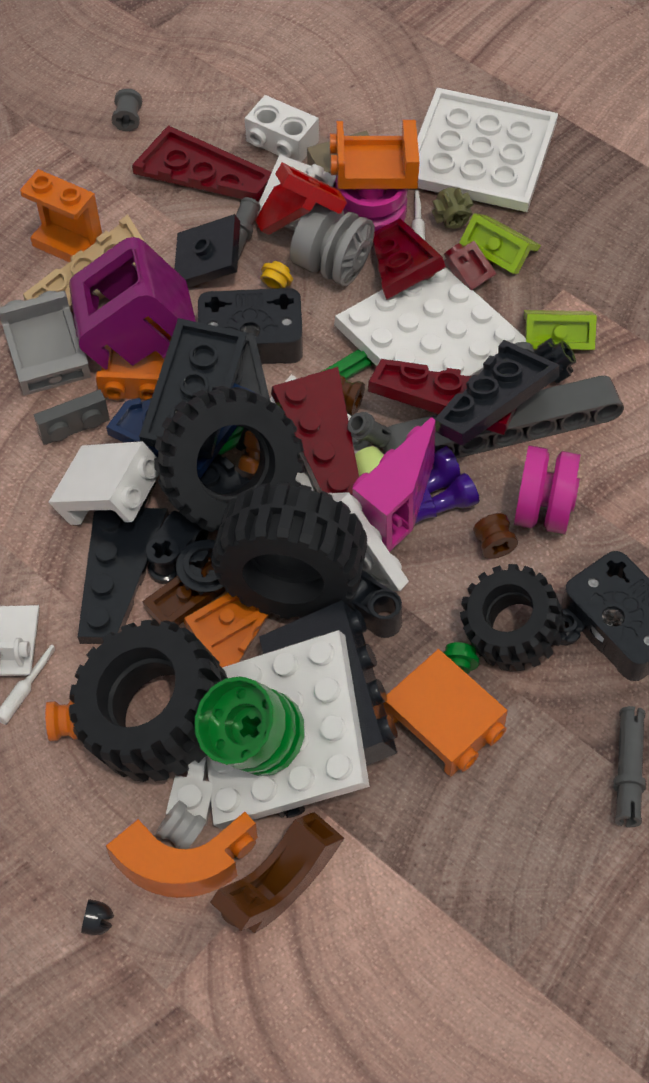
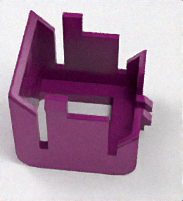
[69,237,196,370]

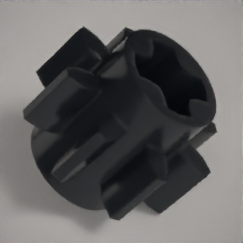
[534,338,576,384]

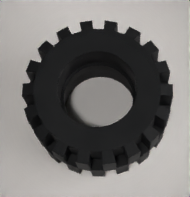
[460,564,565,671]

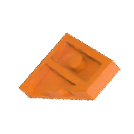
[184,593,269,667]

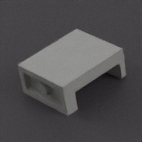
[0,291,91,396]

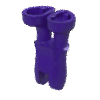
[415,446,480,524]

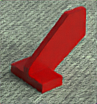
[255,162,347,235]

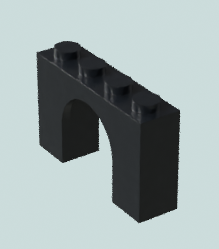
[259,600,398,766]

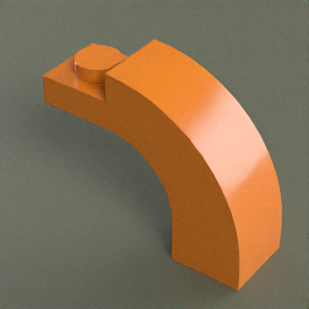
[106,812,258,898]

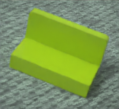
[459,213,541,274]
[524,310,597,350]

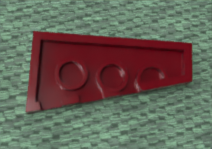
[132,125,272,202]
[368,359,516,435]
[271,367,359,496]

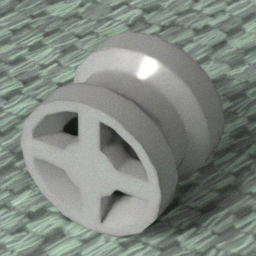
[155,800,206,849]

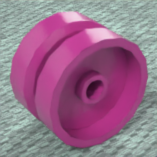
[336,176,408,232]
[514,445,580,534]

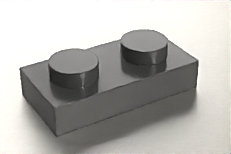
[33,389,110,445]

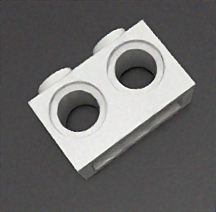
[245,95,319,162]

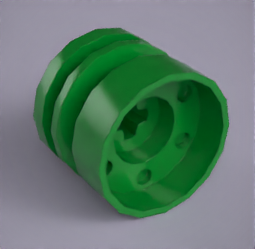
[195,676,305,776]

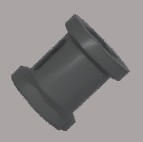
[111,89,143,131]

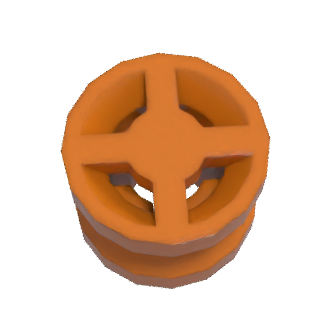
[45,700,78,741]

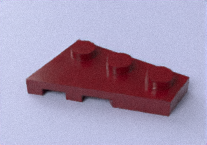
[373,218,446,300]

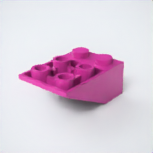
[352,417,436,552]

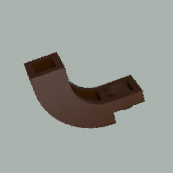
[210,812,345,933]

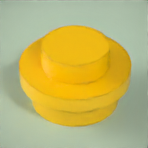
[260,261,293,289]

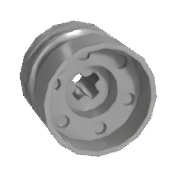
[290,203,375,286]

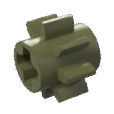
[432,187,474,229]

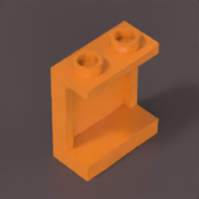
[330,120,420,189]
[20,169,102,262]
[96,316,172,400]
[383,649,508,777]

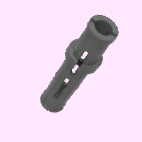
[613,706,646,827]

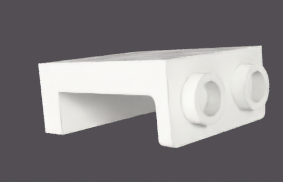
[48,441,159,525]

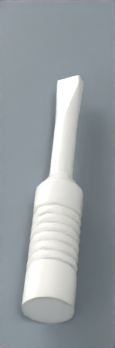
[412,190,425,240]
[0,645,55,725]

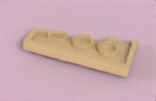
[23,214,145,312]

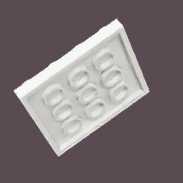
[417,88,558,212]
[334,267,526,411]
[206,630,370,829]

